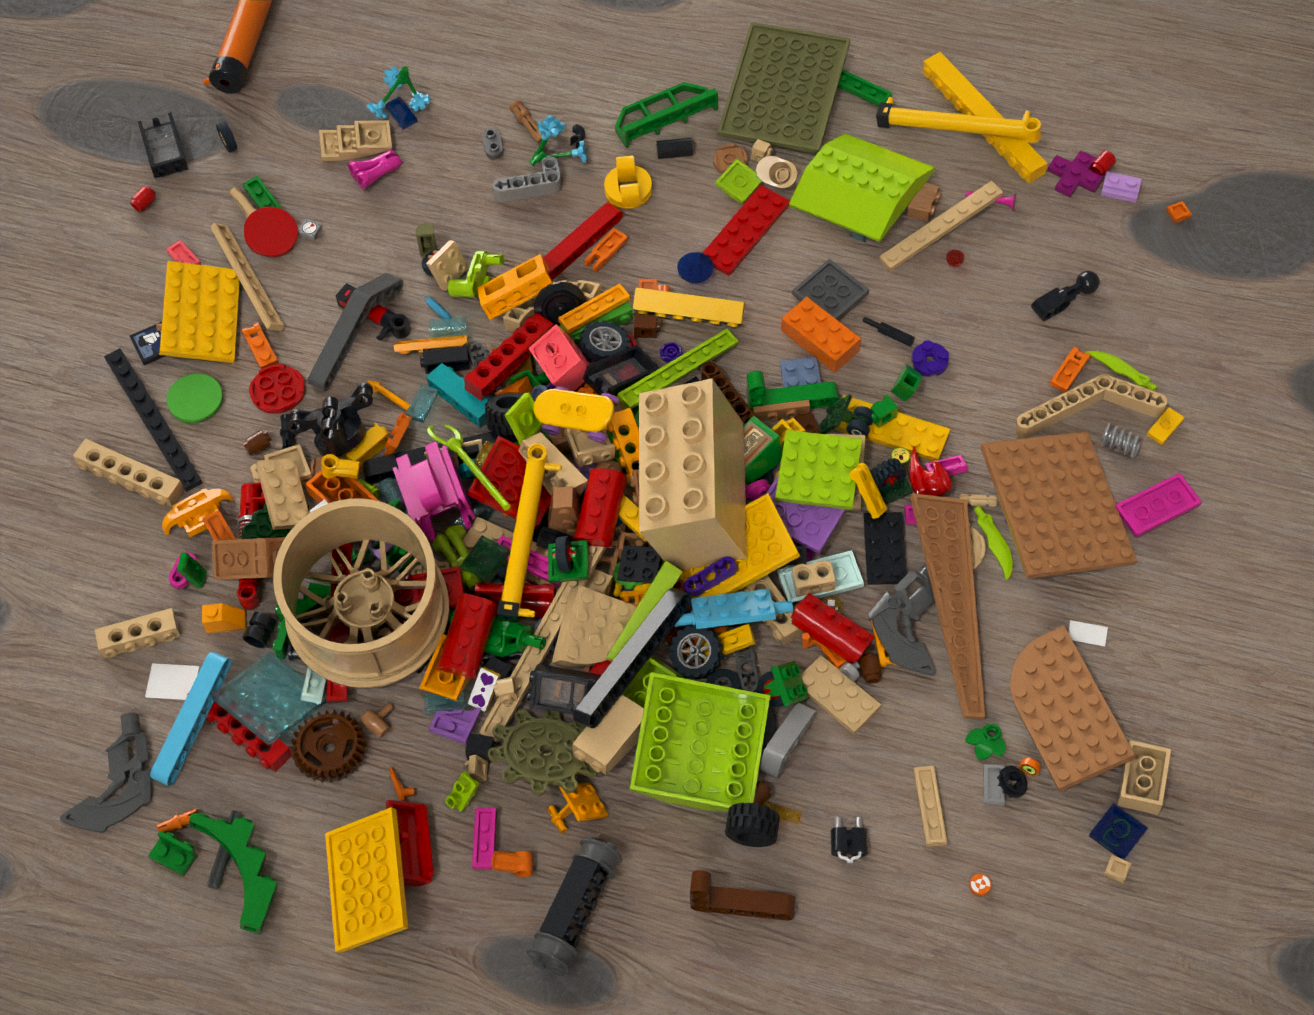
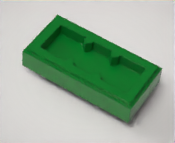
[177,553,207,588]

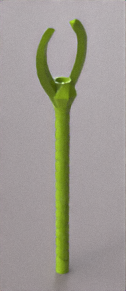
[427,424,510,511]

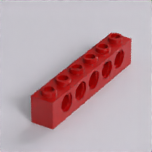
[464,313,554,401]
[187,690,292,773]

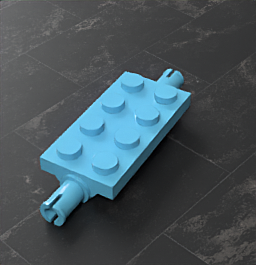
[675,589,793,629]

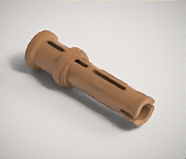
[509,100,542,145]

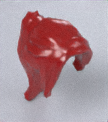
[909,447,952,497]

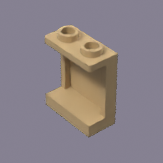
[565,428,615,467]

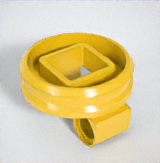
[604,155,652,209]

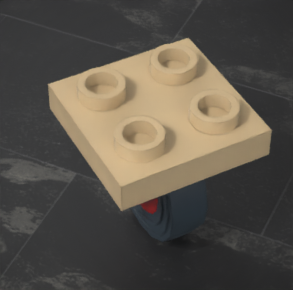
[421,240,469,291]

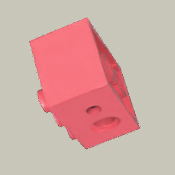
[528,324,590,392]

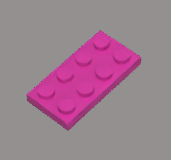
[1115,473,1202,538]

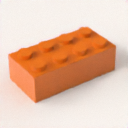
[781,296,861,373]
[306,465,379,504]

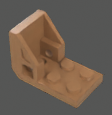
[212,537,286,580]

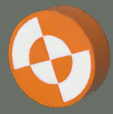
[969,874,991,896]

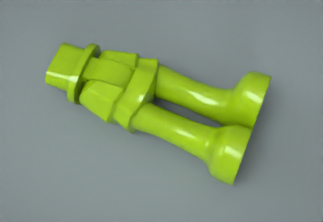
[432,525,483,591]

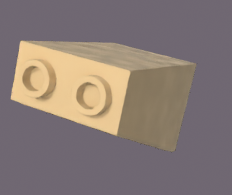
[572,695,644,775]

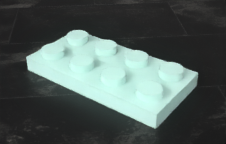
[777,550,864,605]

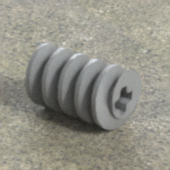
[1101,423,1144,459]

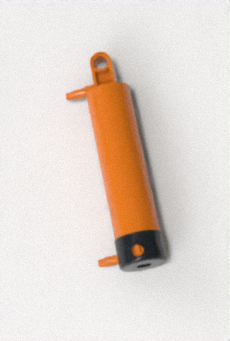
[203,0,273,93]

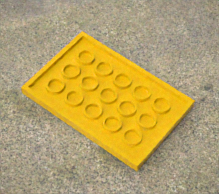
[159,261,239,363]
[679,493,800,598]
[325,807,408,953]

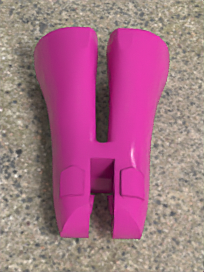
[348,150,402,190]

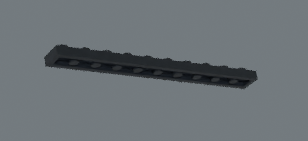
[104,348,203,492]

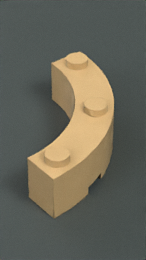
[503,280,601,333]

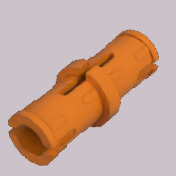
[156,808,198,834]

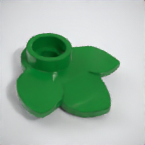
[965,724,1006,760]

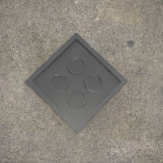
[792,258,869,320]

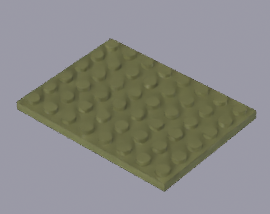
[717,22,850,154]

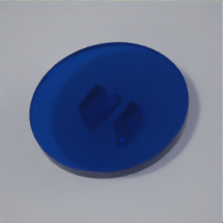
[677,252,713,283]

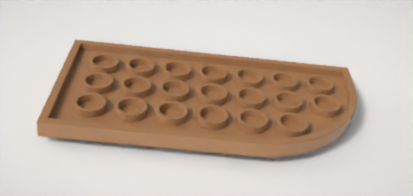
[1010,625,1136,792]

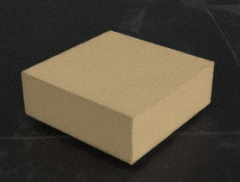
[1104,855,1132,884]

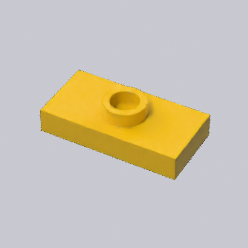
[1146,407,1185,445]

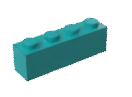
[426,363,490,428]

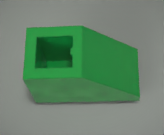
[890,364,922,402]

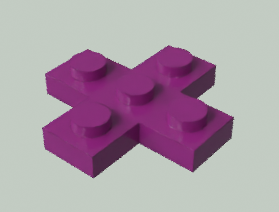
[1047,150,1104,198]

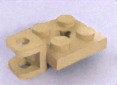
[250,444,312,483]

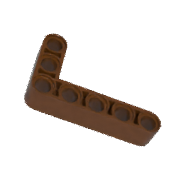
[701,361,757,426]
[690,870,796,920]

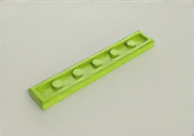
[606,561,682,662]

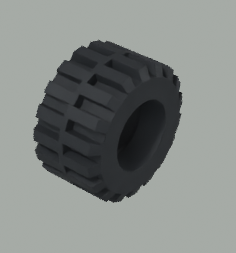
[485,393,523,435]
[725,803,780,847]

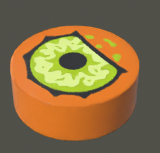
[1019,758,1041,776]

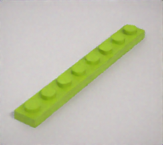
[617,329,739,409]

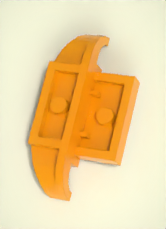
[162,488,234,538]

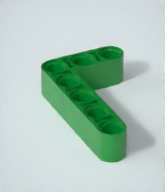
[746,371,840,411]

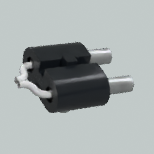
[830,817,868,863]

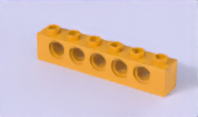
[607,408,639,495]

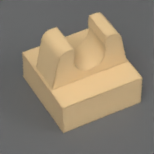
[465,755,488,782]

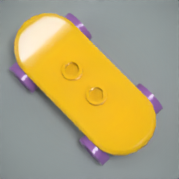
[533,386,620,443]

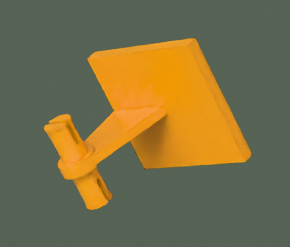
[547,782,609,834]

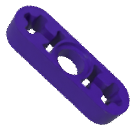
[684,556,738,597]

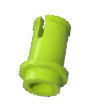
[358,479,380,498]

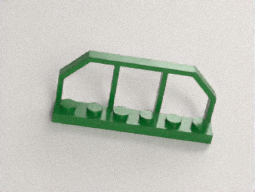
[615,82,718,148]

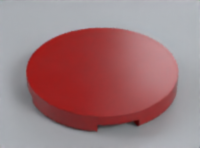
[244,207,298,258]
[249,364,305,414]

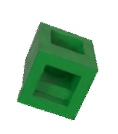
[871,394,898,428]

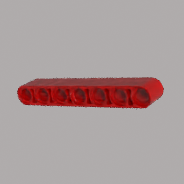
[543,202,623,281]

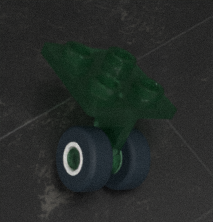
[819,394,873,438]

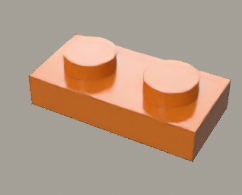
[202,509,236,541]

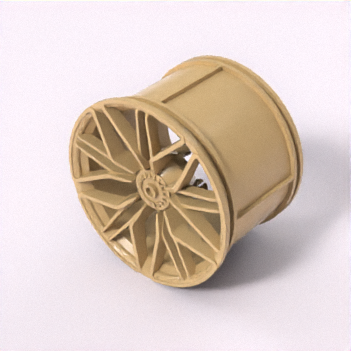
[273,499,449,688]

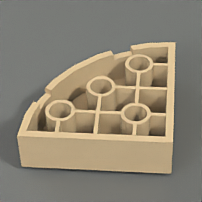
[551,585,637,668]

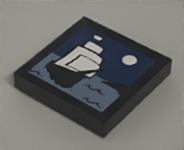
[129,322,165,365]

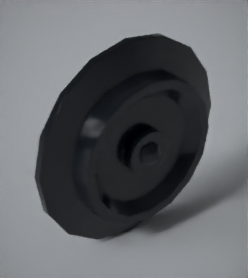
[533,282,586,326]

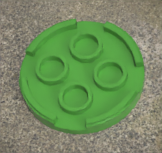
[167,373,223,424]

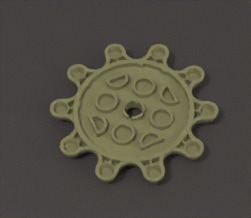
[487,710,599,796]

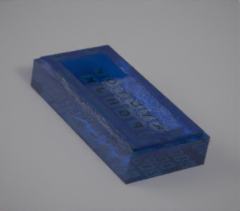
[385,96,417,130]

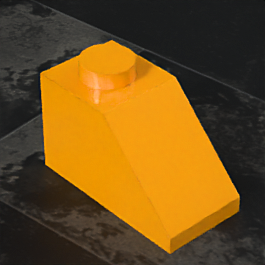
[202,603,246,633]

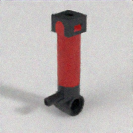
[335,283,410,341]

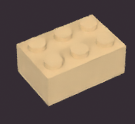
[1117,740,1171,815]

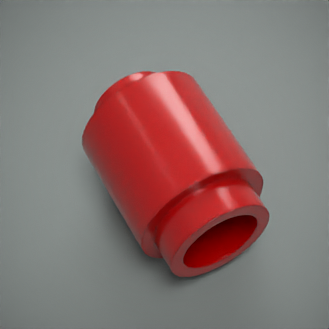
[1090,151,1116,176]
[130,186,156,212]

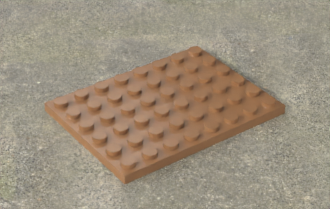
[980,431,1137,579]

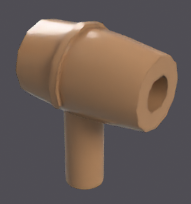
[360,703,393,738]

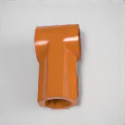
[491,851,533,877]

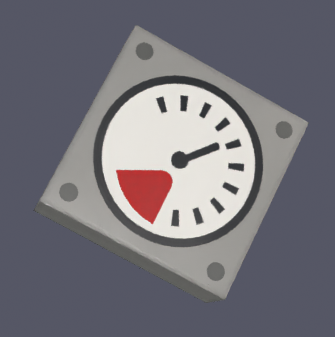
[298,218,322,240]

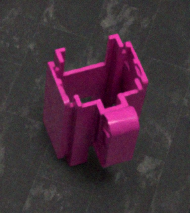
[393,441,476,544]

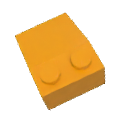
[419,634,470,701]

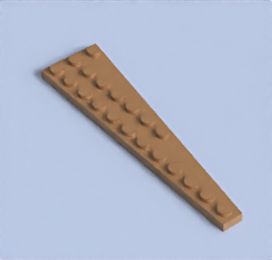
[910,493,985,720]

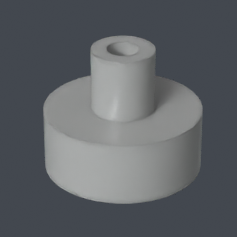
[839,662,860,682]

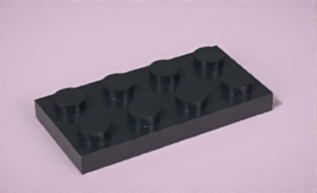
[863,512,906,585]

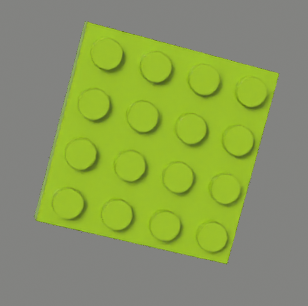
[775,430,862,510]

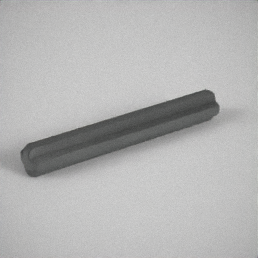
[207,810,242,889]

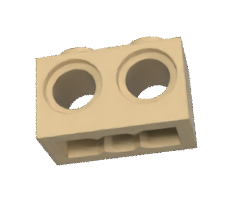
[791,560,835,597]

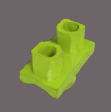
[445,771,480,812]

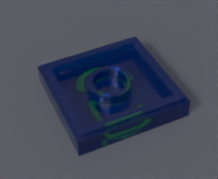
[1089,803,1148,860]

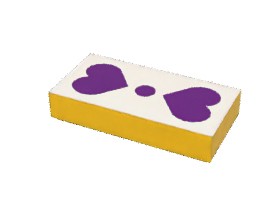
[468,667,501,712]

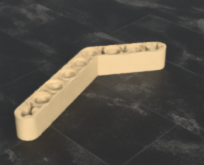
[1015,374,1167,438]

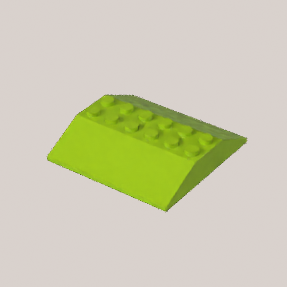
[789,133,935,242]
[629,672,770,812]

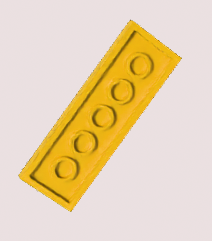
[831,395,950,462]

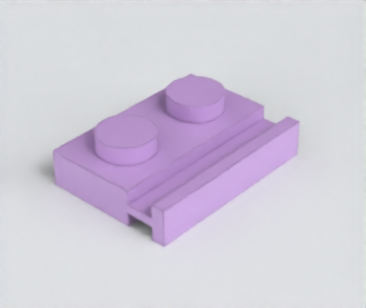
[1101,172,1142,203]

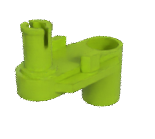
[448,250,505,297]

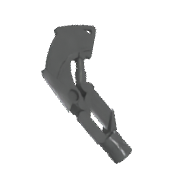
[868,563,936,676]
[60,713,151,833]

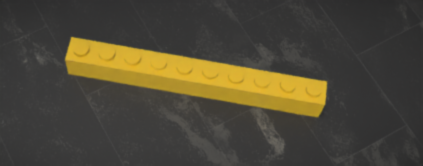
[922,52,1048,184]

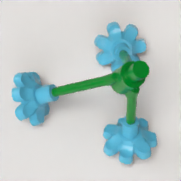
[367,66,430,119]
[529,115,588,166]

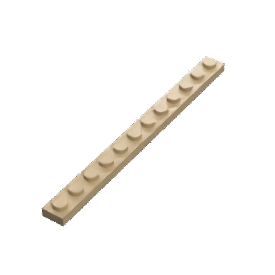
[479,545,606,744]

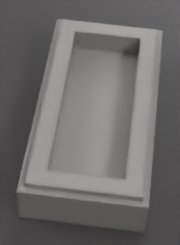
[983,764,1005,806]

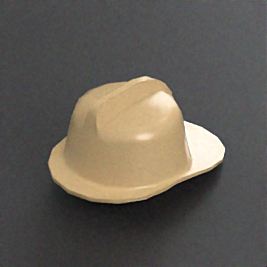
[756,156,797,188]

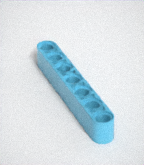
[150,651,231,786]

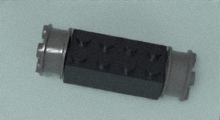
[527,835,623,977]

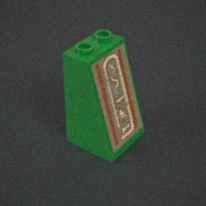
[743,416,782,486]

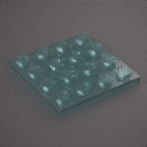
[212,652,327,746]

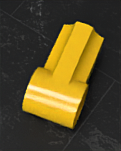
[321,454,360,479]

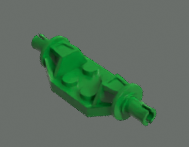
[448,611,546,657]

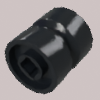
[242,612,277,648]

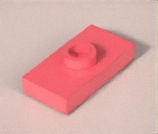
[166,240,202,265]

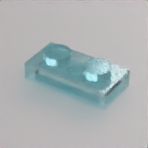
[406,384,439,423]

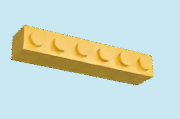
[633,288,746,327]

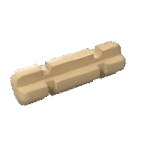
[959,494,998,507]

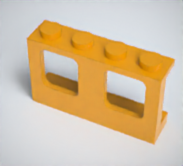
[477,254,553,320]

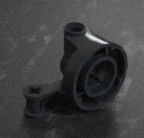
[288,383,373,456]

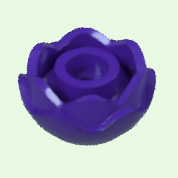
[660,342,683,363]

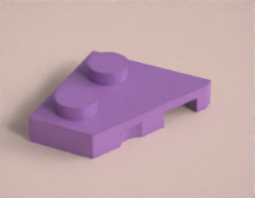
[429,708,482,745]

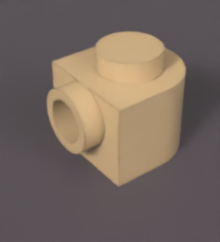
[751,139,773,162]
[494,677,518,704]

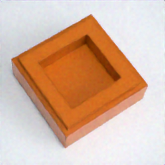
[1166,201,1192,223]

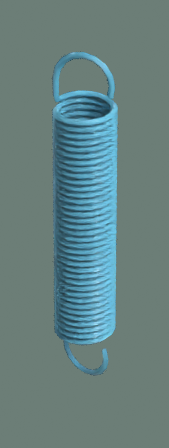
[423,295,455,325]

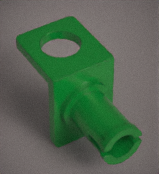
[510,369,550,388]

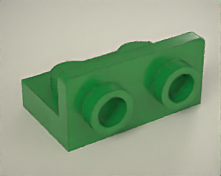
[148,831,197,877]

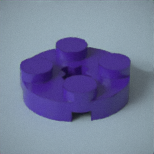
[912,340,949,377]

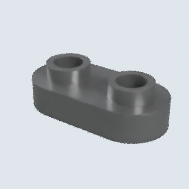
[482,128,503,159]

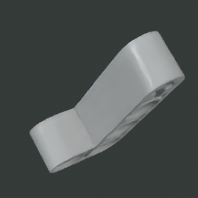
[492,157,561,202]
[759,702,817,779]

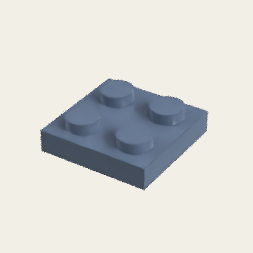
[780,357,821,387]

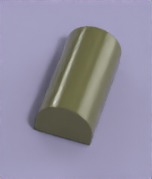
[416,223,438,257]

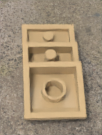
[319,120,392,162]

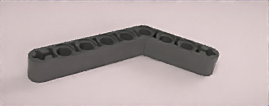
[308,273,403,391]

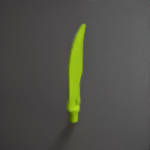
[1086,351,1157,391]
[974,506,1013,580]

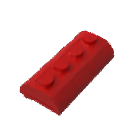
[573,468,627,548]
[475,582,557,619]
[791,593,875,664]
[436,594,497,680]
[386,800,434,886]

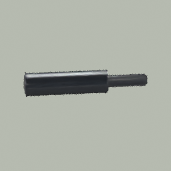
[863,317,915,347]

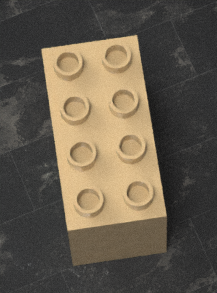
[639,379,747,571]

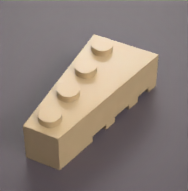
[518,432,588,500]

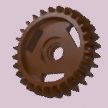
[291,709,366,783]

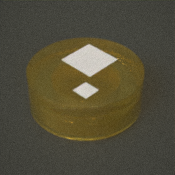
[824,596,842,613]

